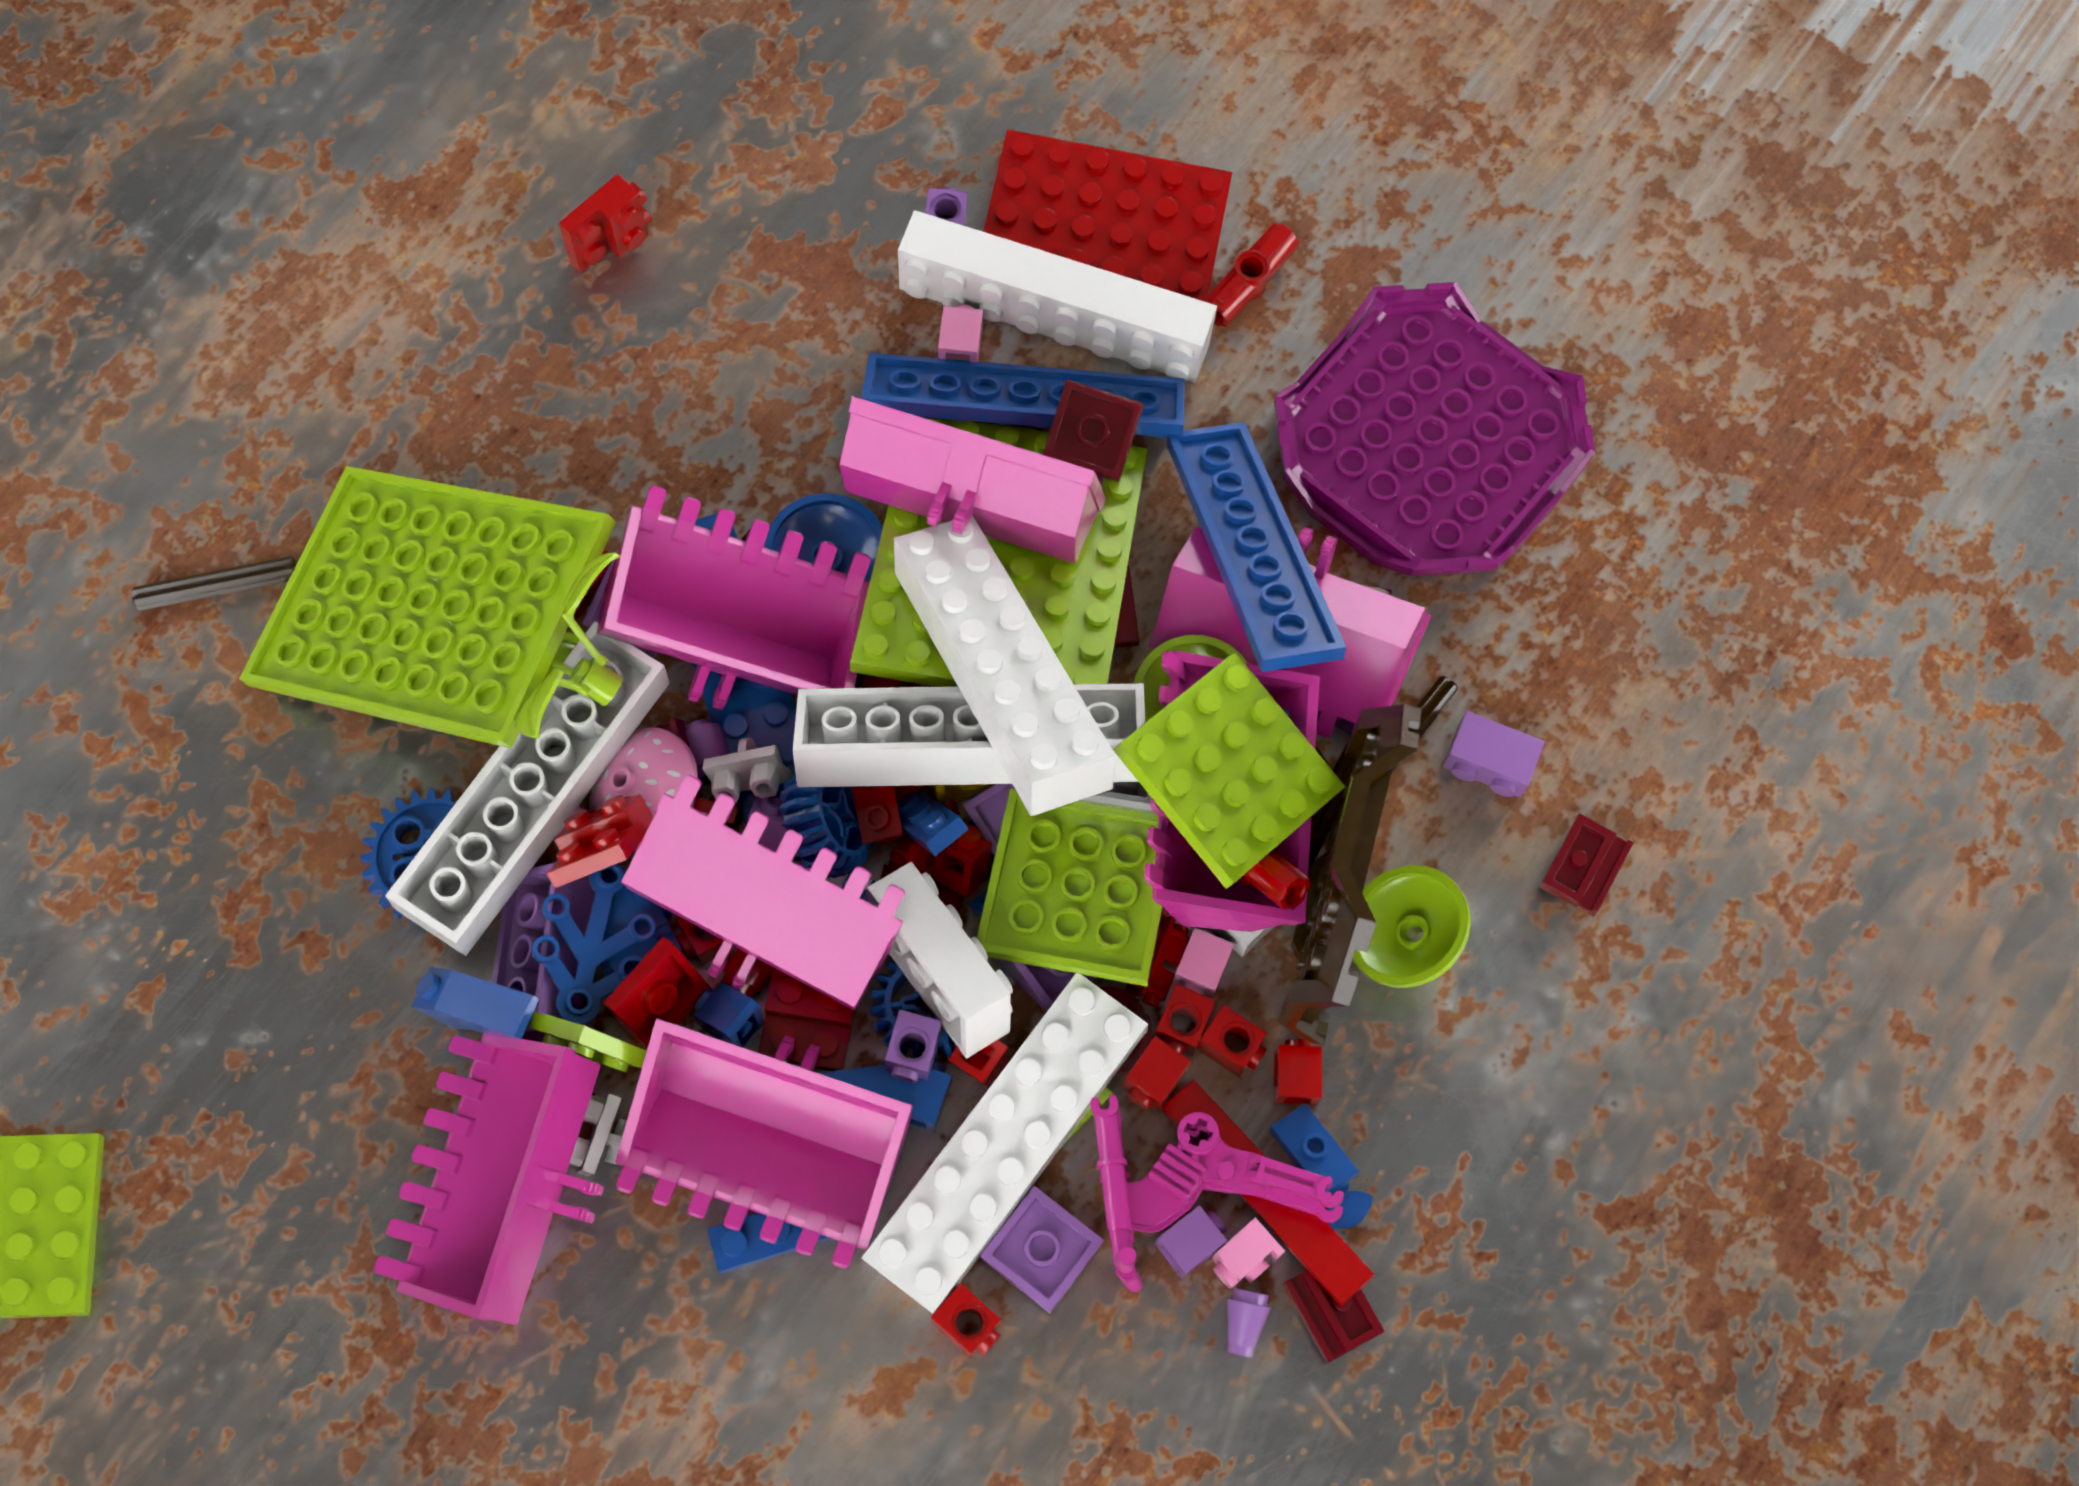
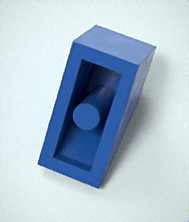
[693,982,764,1048]

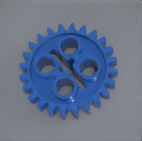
[360,788,459,925]

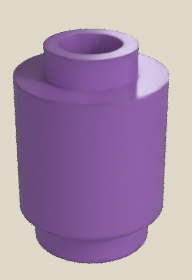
[686,719,729,784]

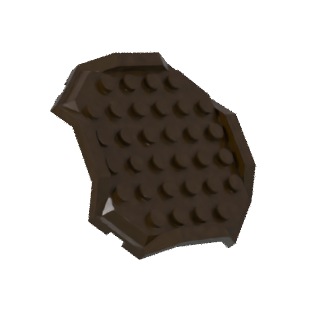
[1278,704,1421,1046]

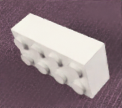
[867,861,1013,1059]

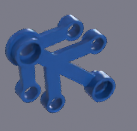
[531,863,656,1025]

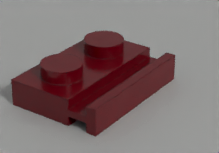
[1539,813,1634,917]
[1283,1270,1385,1364]

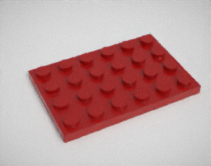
[983,129,1232,301]

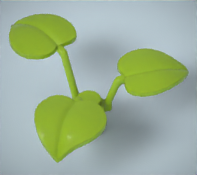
[515,552,623,738]

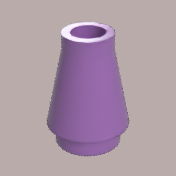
[1226,1288,1271,1357]

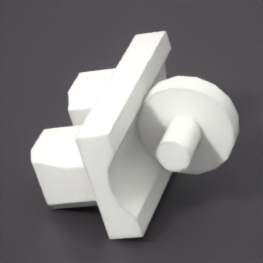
[703,738,791,804]
[569,1094,627,1177]

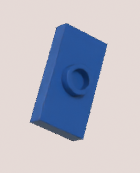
[1270,1103,1359,1194]

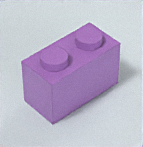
[1443,711,1545,798]

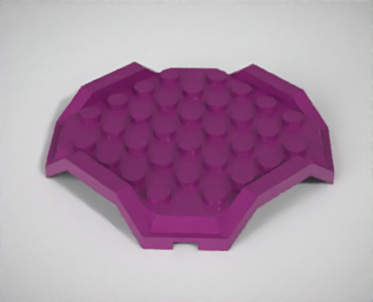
[1274,282,1596,576]

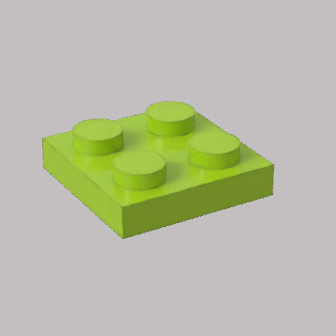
[529,1011,647,1072]

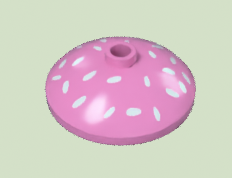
[589,727,698,852]

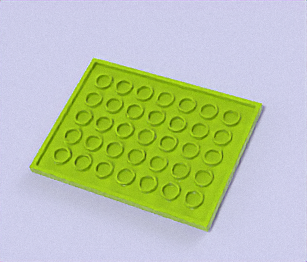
[850,418,1148,687]
[239,466,616,749]

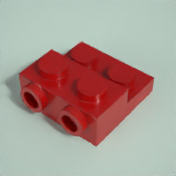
[559,173,652,273]
[546,793,654,888]
[604,937,711,1048]
[758,968,855,1071]

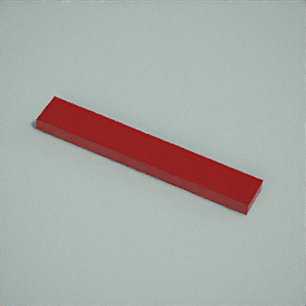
[1161,1079,1375,1307]

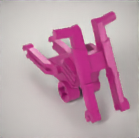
[1090,1095,1344,1292]

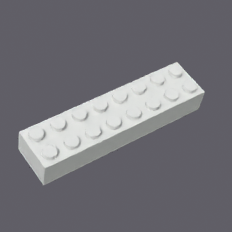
[898,210,1217,383]
[894,515,1115,816]
[385,622,670,956]
[793,683,1145,787]
[861,973,1148,1314]

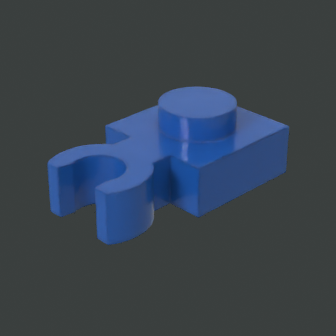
[632,892,684,955]

